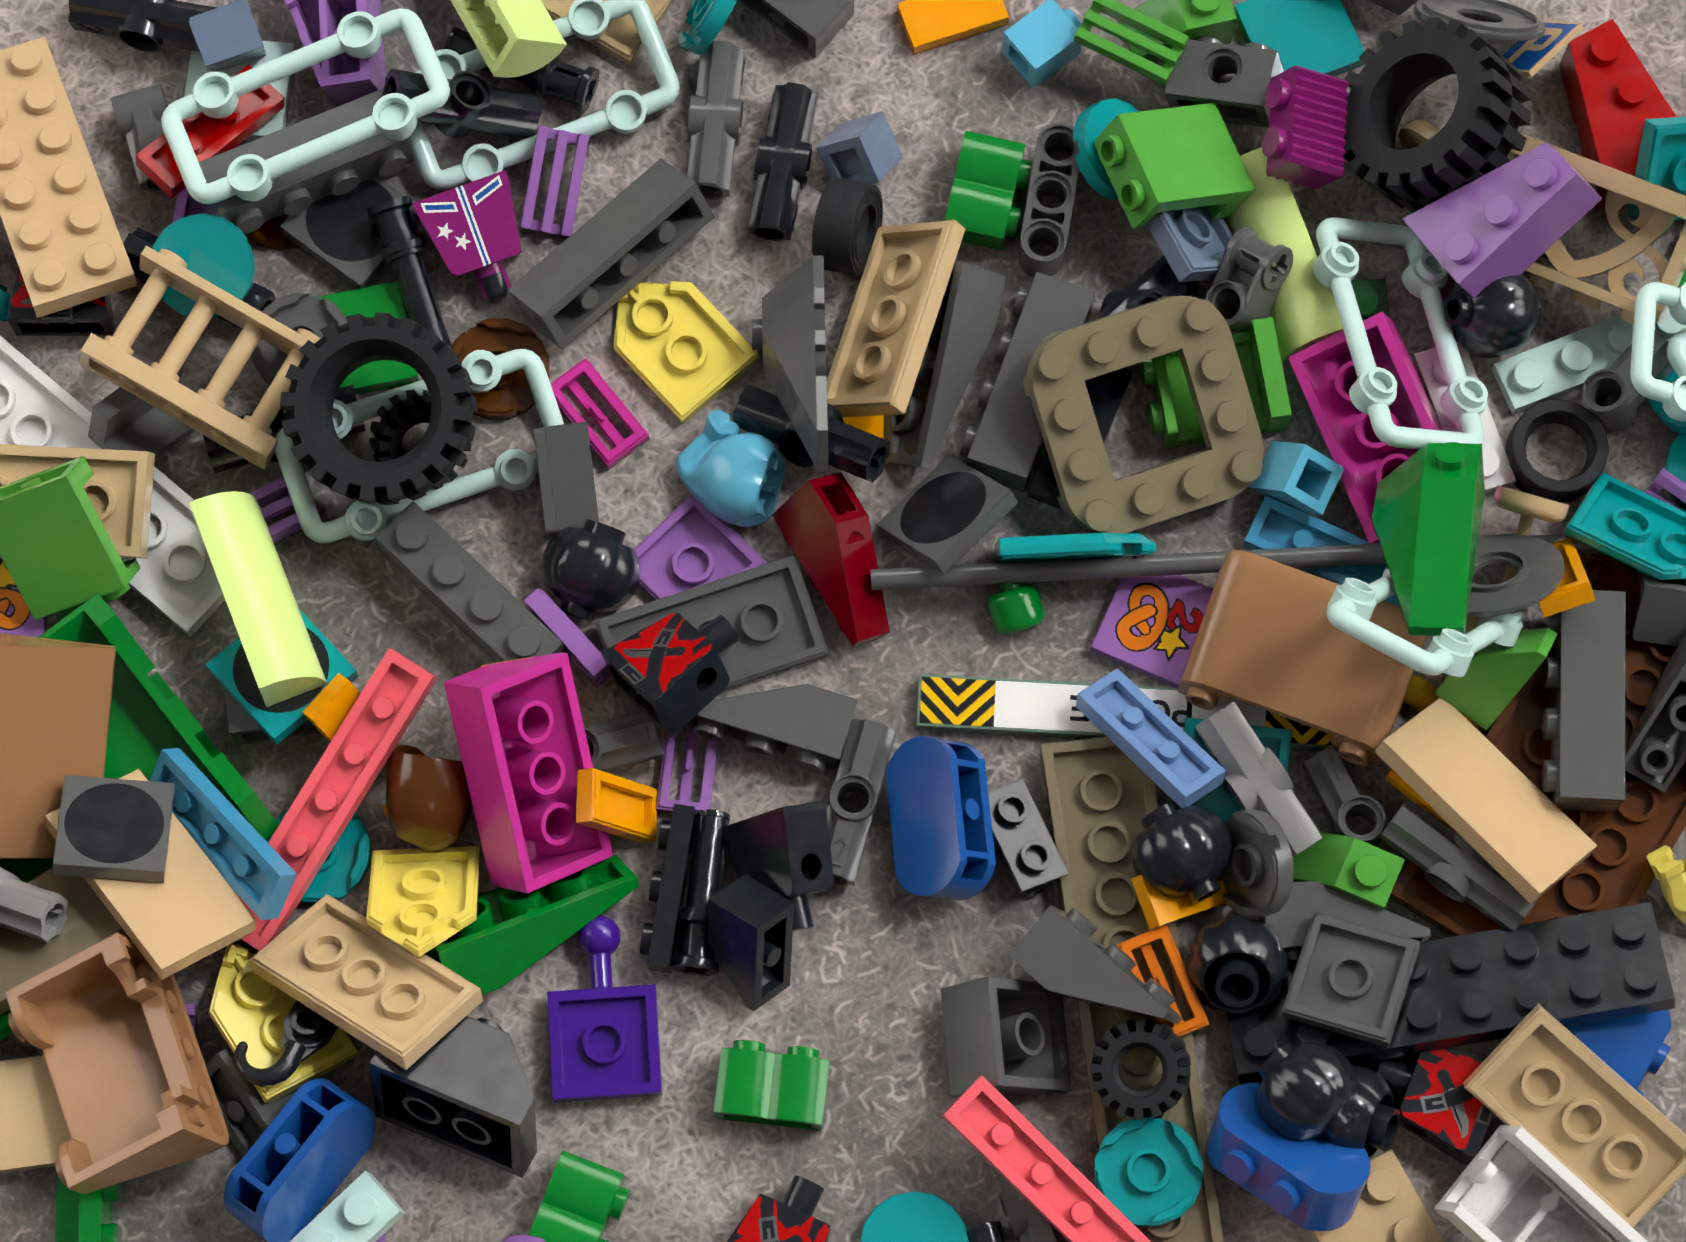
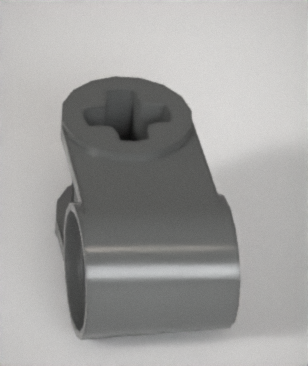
[1205,227,1294,331]

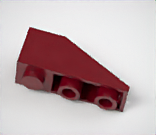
[772,472,890,646]

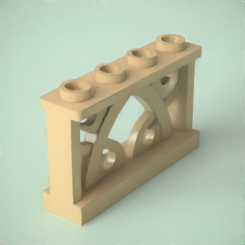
[1507,132,1686,324]

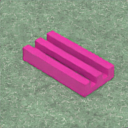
[551,358,650,470]

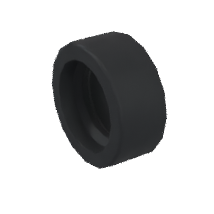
[1505,399,1609,503]

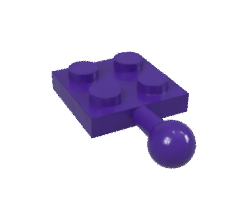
[547,915,663,1103]

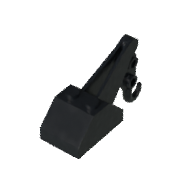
[234,1000,537,1178]

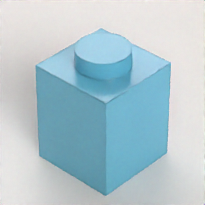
[1002,0,1082,88]
[1250,441,1344,515]

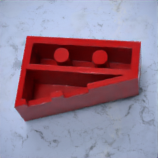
[1559,19,1677,212]

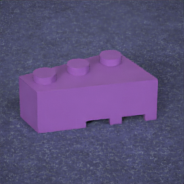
[284,0,386,107]
[1403,142,1602,298]

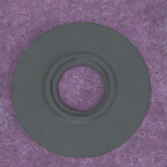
[1414,0,1546,41]
[1467,534,1565,617]

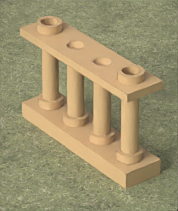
[80,246,320,470]

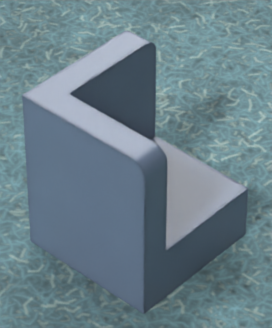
[189,0,266,73]
[816,111,902,184]

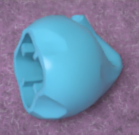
[676,410,786,527]

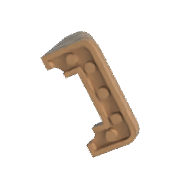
[1178,550,1427,766]
[5,933,229,1194]

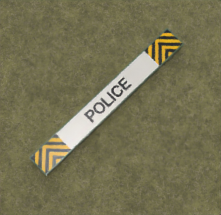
[916,674,1333,752]

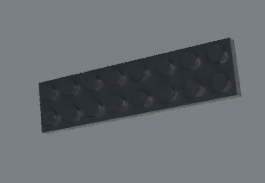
[1227,902,1675,1084]

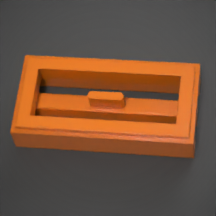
[1116,924,1209,1038]

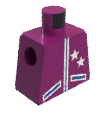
[412,170,522,299]

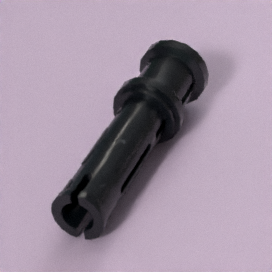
[444,27,599,112]
[367,196,452,347]
[671,809,731,976]

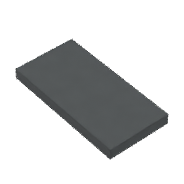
[594,554,829,717]

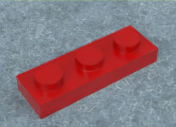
[136,64,285,199]

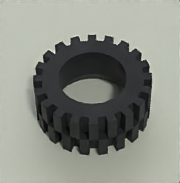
[1343,17,1531,213]
[280,312,477,505]

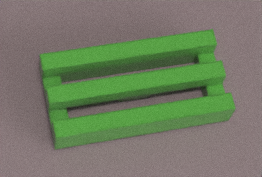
[1074,0,1189,86]

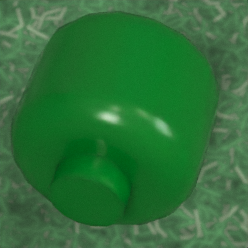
[987,583,1045,635]

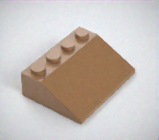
[0,633,116,858]

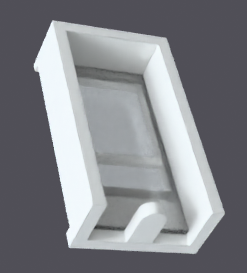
[1434,1124,1648,1242]

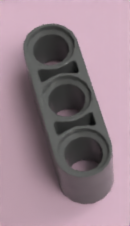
[1019,123,1080,277]

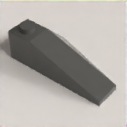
[752,255,829,472]
[884,261,1006,469]

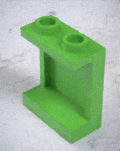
[1094,103,1256,228]
[1139,317,1292,448]
[0,456,141,620]

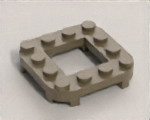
[1023,296,1263,533]

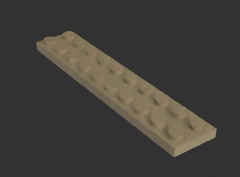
[1040,737,1224,1242]

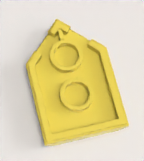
[614,281,760,423]
[366,846,480,957]
[208,944,358,1103]

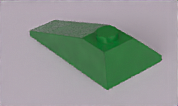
[1372,442,1485,636]
[425,854,639,996]

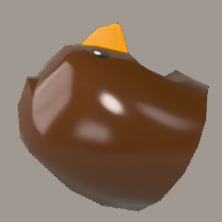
[381,744,473,851]

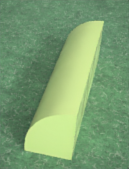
[450,0,567,78]
[1226,147,1343,363]
[189,491,327,707]

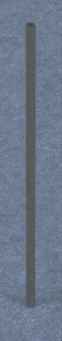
[870,534,1600,591]

